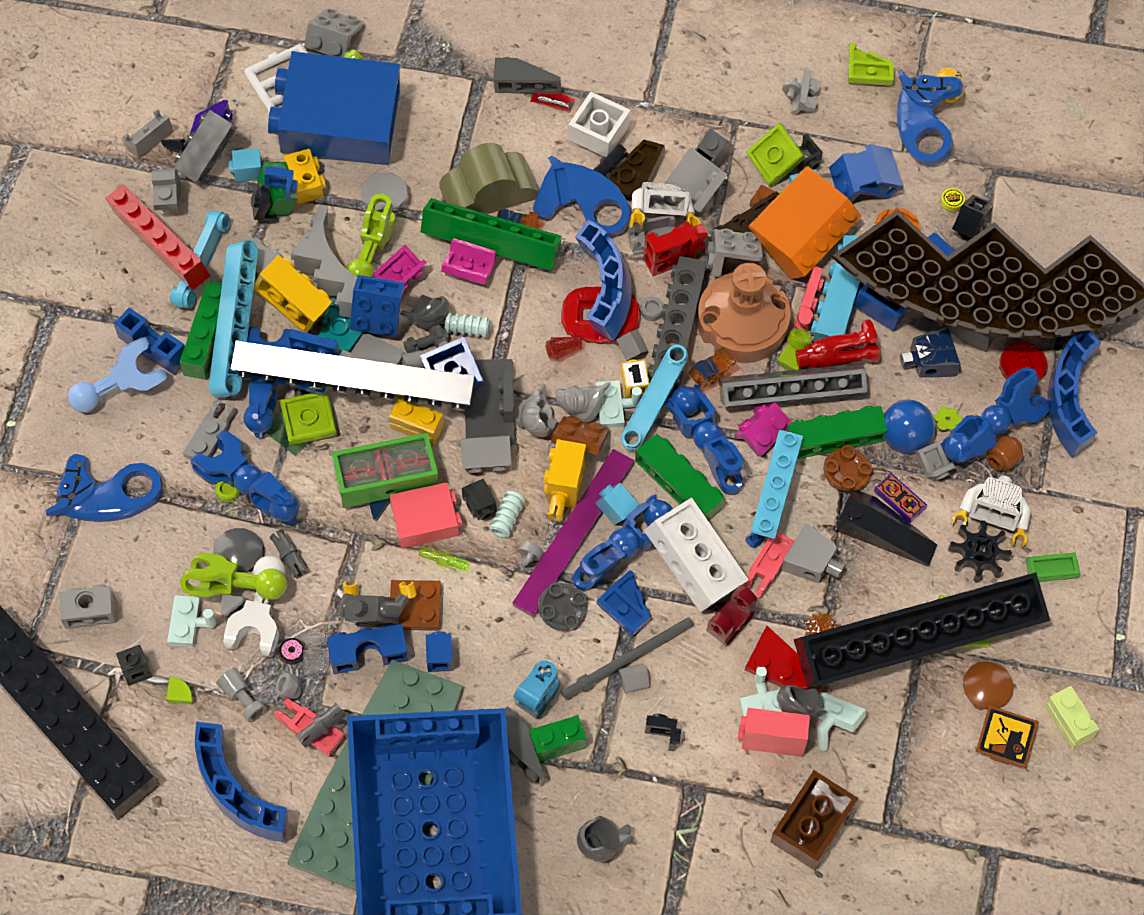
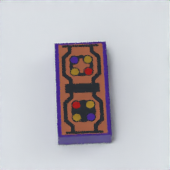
[874,473,927,523]

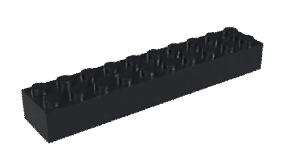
[793,572,1051,688]
[0,605,159,820]

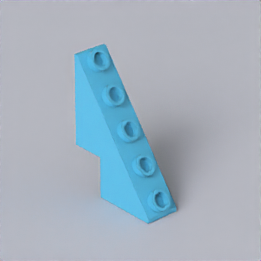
[751,430,803,539]

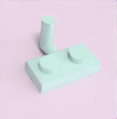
[596,380,642,428]
[167,595,217,647]
[739,667,782,716]
[811,692,866,751]

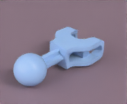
[68,337,168,412]

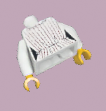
[629,182,700,229]
[952,476,1031,548]

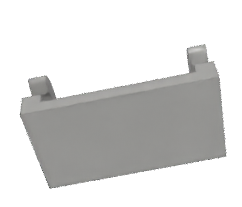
[123,109,173,159]
[628,215,675,256]

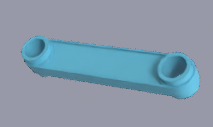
[170,211,230,309]
[621,345,688,451]

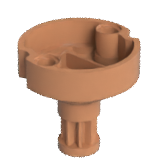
[697,263,791,363]

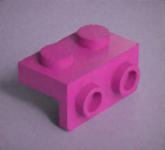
[441,238,496,285]
[373,245,427,289]
[734,402,791,456]

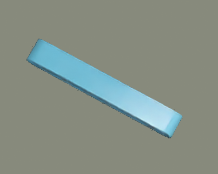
[209,239,258,398]

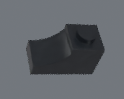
[952,194,993,239]

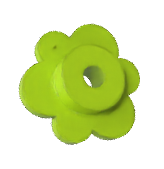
[934,406,962,431]

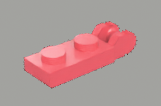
[794,266,824,331]
[743,532,794,598]
[273,699,345,757]

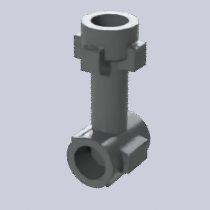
[403,325,449,353]

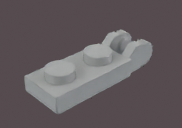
[183,400,235,459]

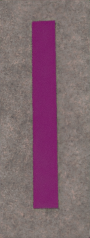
[512,449,634,618]

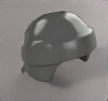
[400,295,450,329]
[776,685,824,717]
[576,816,633,862]

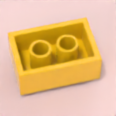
[254,255,332,333]

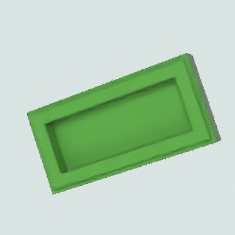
[1026,552,1081,582]

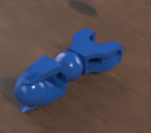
[243,327,295,438]
[941,368,1051,463]
[664,384,743,494]
[190,430,300,524]
[572,494,673,591]

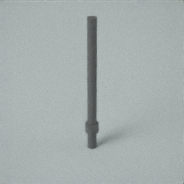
[561,617,693,700]

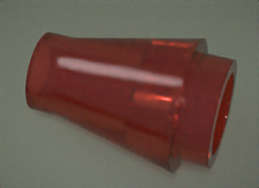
[545,336,582,360]

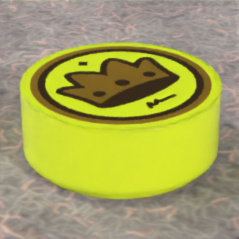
[941,188,965,212]

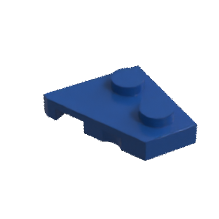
[596,570,650,637]

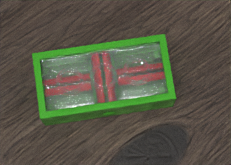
[331,433,439,508]

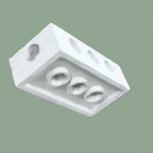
[644,498,749,613]

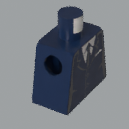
[900,326,960,378]

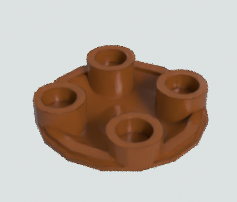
[823,445,873,492]
[963,661,1014,710]

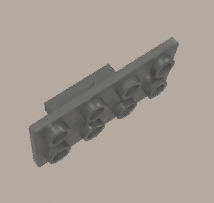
[466,359,514,446]

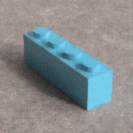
[810,262,861,342]

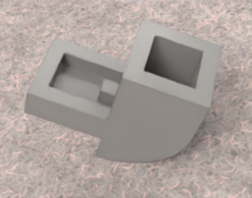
[152,169,180,210]

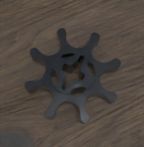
[948,520,1012,582]

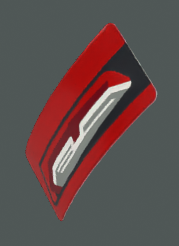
[530,93,575,113]

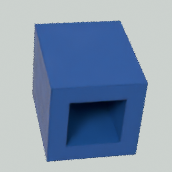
[426,631,453,672]

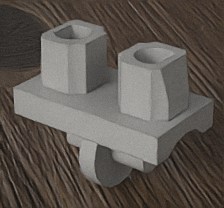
[782,69,820,115]

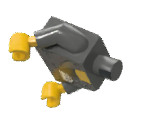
[338,581,416,624]

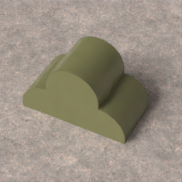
[439,143,539,214]

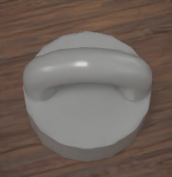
[518,541,544,566]
[276,672,302,700]

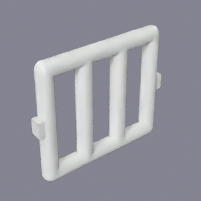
[244,44,308,111]

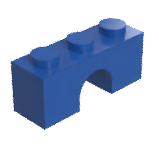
[114,307,185,374]
[327,623,408,674]

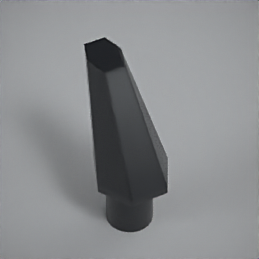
[161,138,188,153]

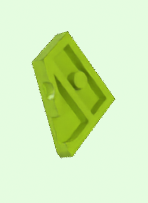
[848,43,894,86]

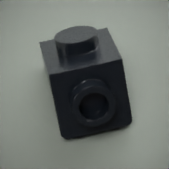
[251,185,277,222]
[645,714,682,751]

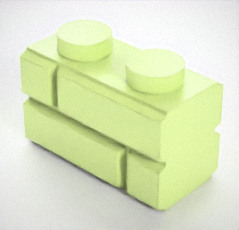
[1045,686,1099,749]

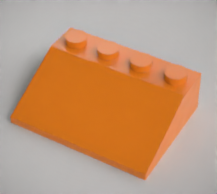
[748,166,861,279]

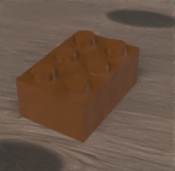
[770,770,859,871]

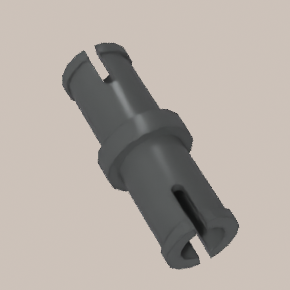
[270,529,308,578]
[295,703,346,748]

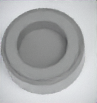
[640,297,663,321]

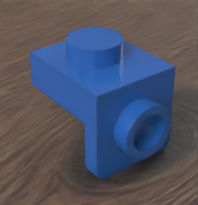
[264,166,298,201]

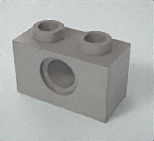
[59,585,116,629]

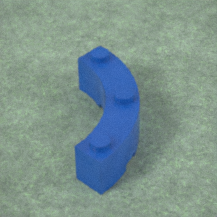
[575,219,632,341]
[1047,331,1101,457]
[195,722,288,843]

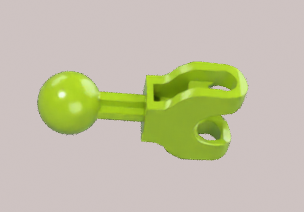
[346,194,396,277]
[180,553,287,600]

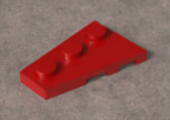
[745,625,822,692]

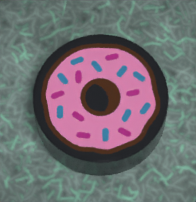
[279,638,305,665]

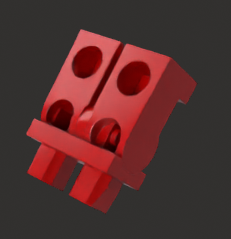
[643,221,708,277]

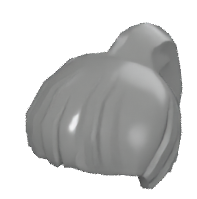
[555,382,611,422]
[514,383,557,437]

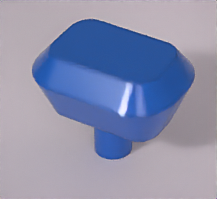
[745,533,765,548]

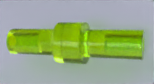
[419,546,469,571]

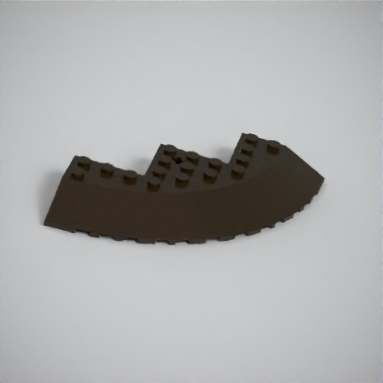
[832,210,1144,339]

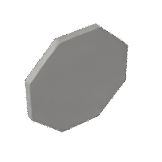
[361,173,408,212]

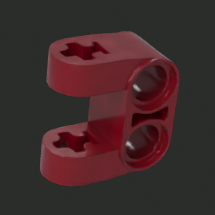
[706,585,757,646]

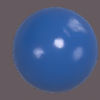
[884,400,935,454]

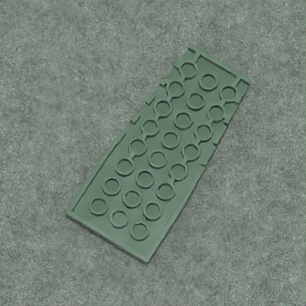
[287,660,462,891]

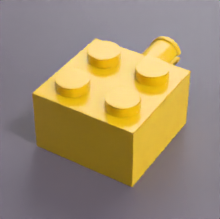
[544,439,586,521]

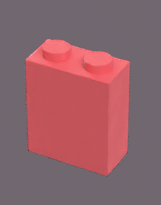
[390,482,462,549]
[737,707,810,757]

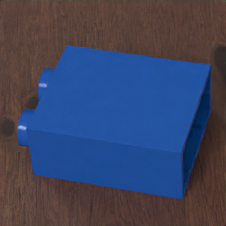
[268,51,400,165]

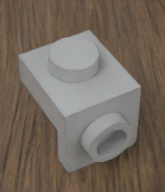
[915,441,955,480]

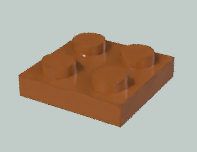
[551,416,610,455]
[390,580,441,631]

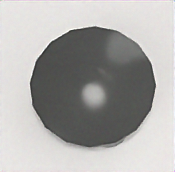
[213,528,263,573]
[538,582,587,631]

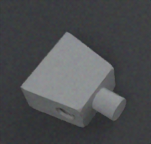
[781,523,845,583]

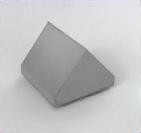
[616,329,648,361]
[222,594,245,624]
[618,663,650,693]

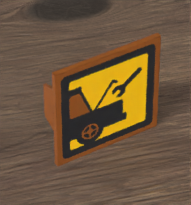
[976,705,1039,768]

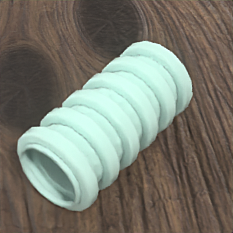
[445,312,490,338]
[489,491,526,538]

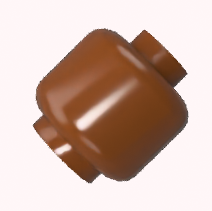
[987,436,1023,471]

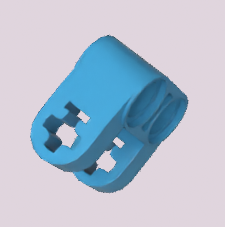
[513,661,559,719]

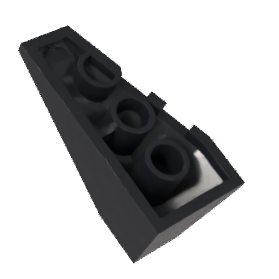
[836,490,937,567]

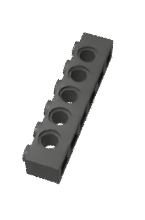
[648,256,707,392]
[719,363,867,407]

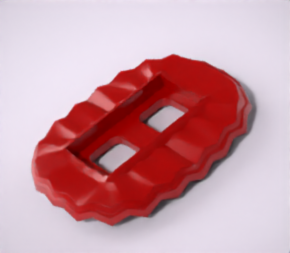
[561,286,640,344]

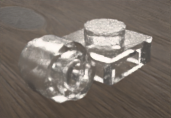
[303,629,331,677]

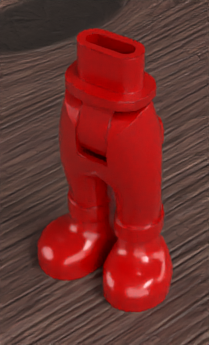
[795,319,880,368]

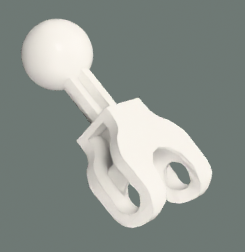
[223,556,286,657]

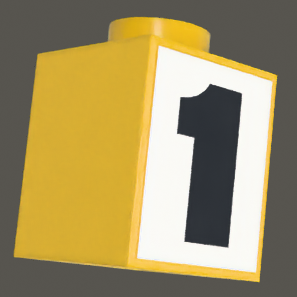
[621,359,649,398]

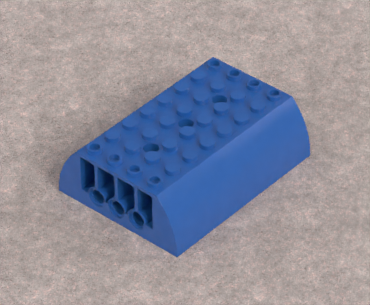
[347,708,522,915]

